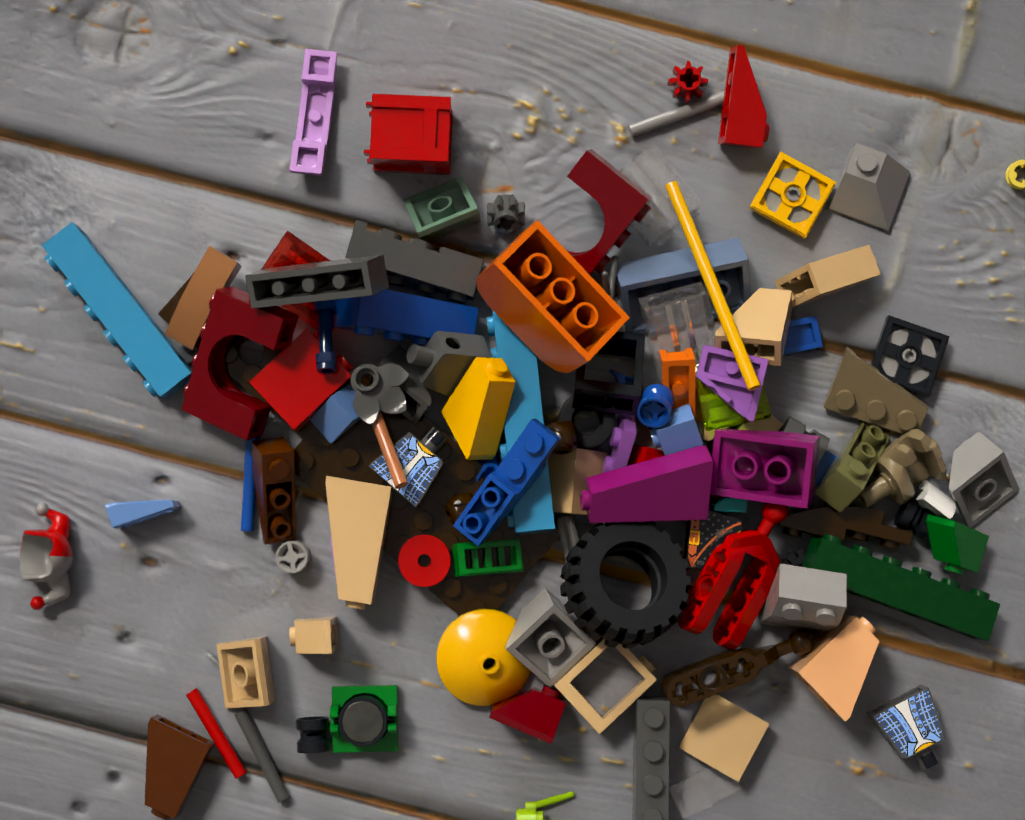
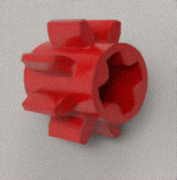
[667,61,708,104]

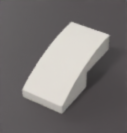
[916,480,956,520]

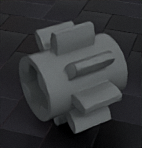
[487,194,525,234]

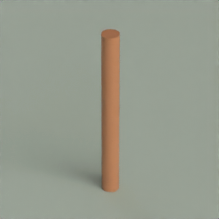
[362,376,408,489]

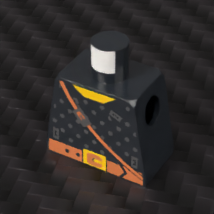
[683,510,746,569]

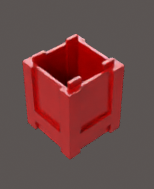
[364,94,453,175]

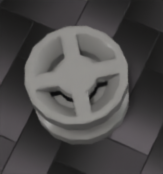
[275,541,311,573]

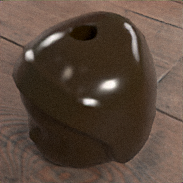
[546,420,578,455]
[445,492,474,525]

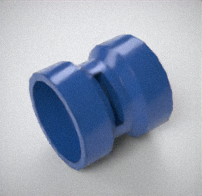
[637,384,674,428]

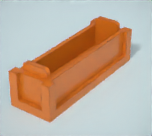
[659,348,695,418]

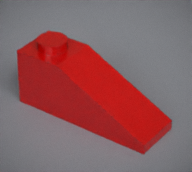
[718,45,770,149]

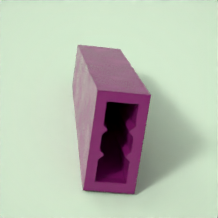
[580,446,714,523]

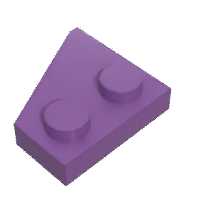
[696,344,768,423]
[601,414,637,473]

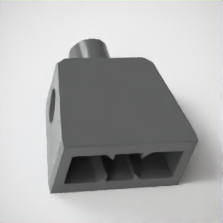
[406,331,492,397]

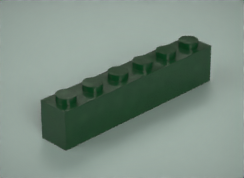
[802,534,1000,641]

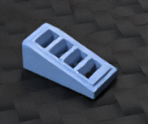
[105,499,181,529]

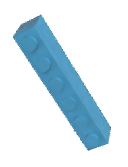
[42,222,193,400]

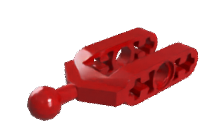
[678,503,788,650]

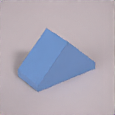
[310,383,361,444]

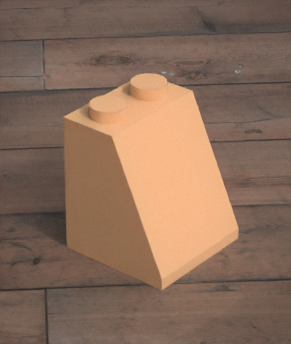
[788,614,879,722]

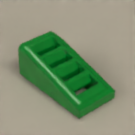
[452,539,523,577]

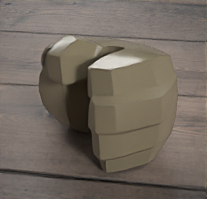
[857,429,946,509]

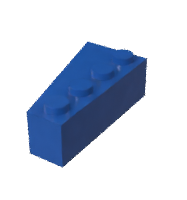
[331,290,478,347]

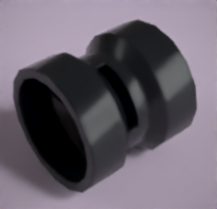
[894,498,938,540]
[296,716,330,753]

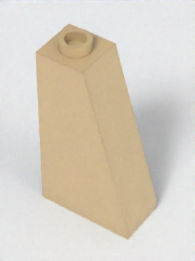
[325,476,394,609]

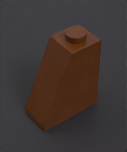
[145,714,215,820]

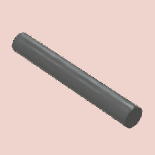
[235,709,290,803]

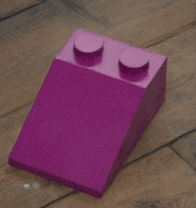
[710,429,820,509]

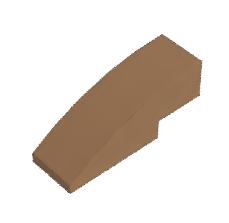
[165,246,242,351]

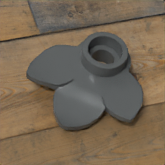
[351,363,409,425]

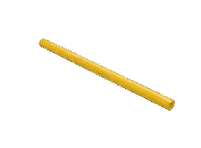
[665,181,761,391]

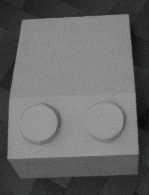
[759,563,847,634]

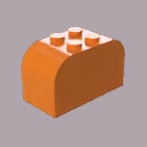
[476,220,630,373]

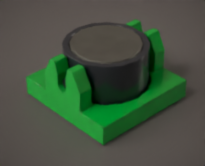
[330,685,399,753]

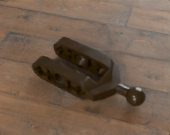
[661,629,814,707]

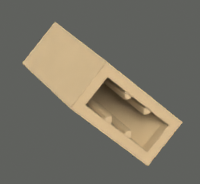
[774,245,881,309]
[715,288,792,366]

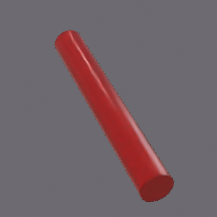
[186,688,247,779]

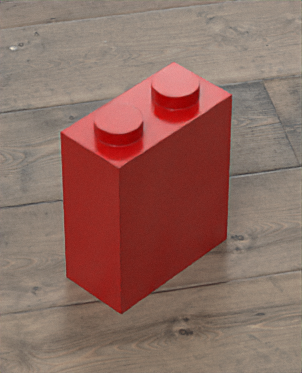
[249,328,353,432]

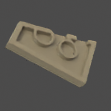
[823,346,928,434]

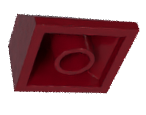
[489,685,566,744]

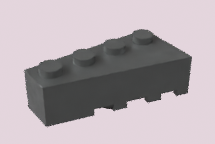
[345,220,484,304]

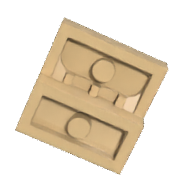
[678,694,769,782]

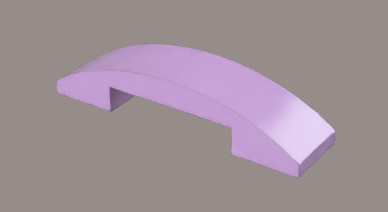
[289,49,338,176]

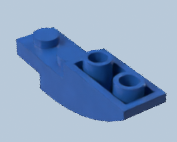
[453,418,561,546]

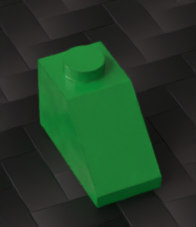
[926,514,989,575]

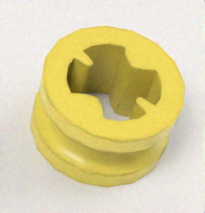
[1005,160,1025,190]

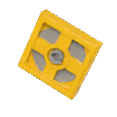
[748,151,837,239]

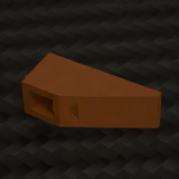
[251,437,296,545]

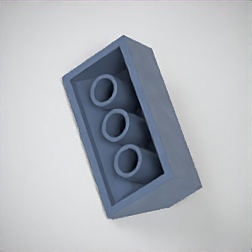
[616,237,751,334]

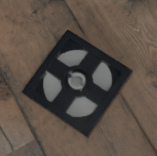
[870,315,950,398]

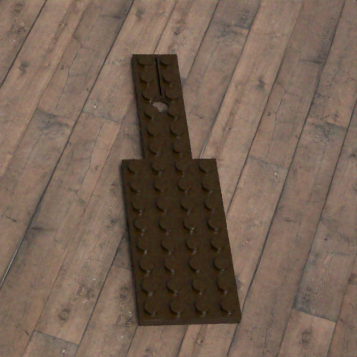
[158,273,560,616]

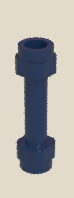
[314,300,337,374]

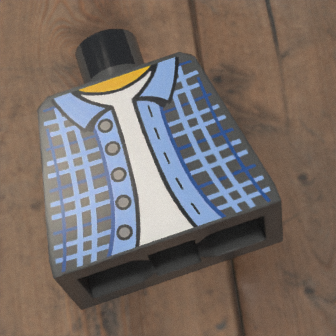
[369,427,448,508]
[866,685,945,770]

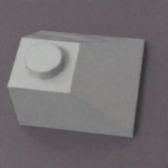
[828,142,910,231]
[949,431,1019,528]
[505,587,597,687]

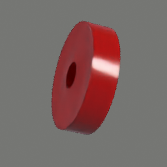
[398,534,451,587]

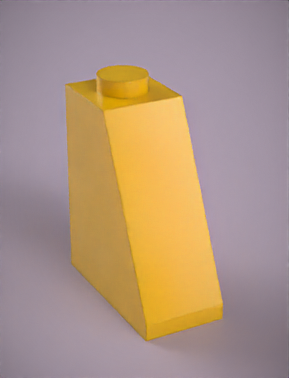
[441,357,515,460]

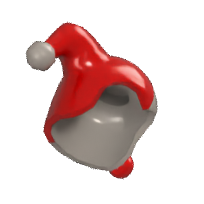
[19,503,73,610]

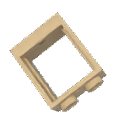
[554,638,657,734]

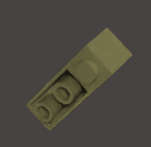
[814,421,890,513]

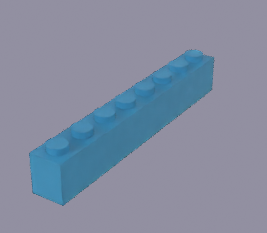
[485,302,555,535]

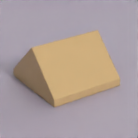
[548,448,608,515]
[216,636,276,708]

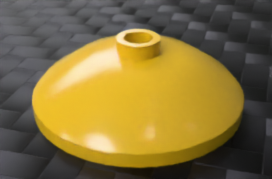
[436,609,531,706]

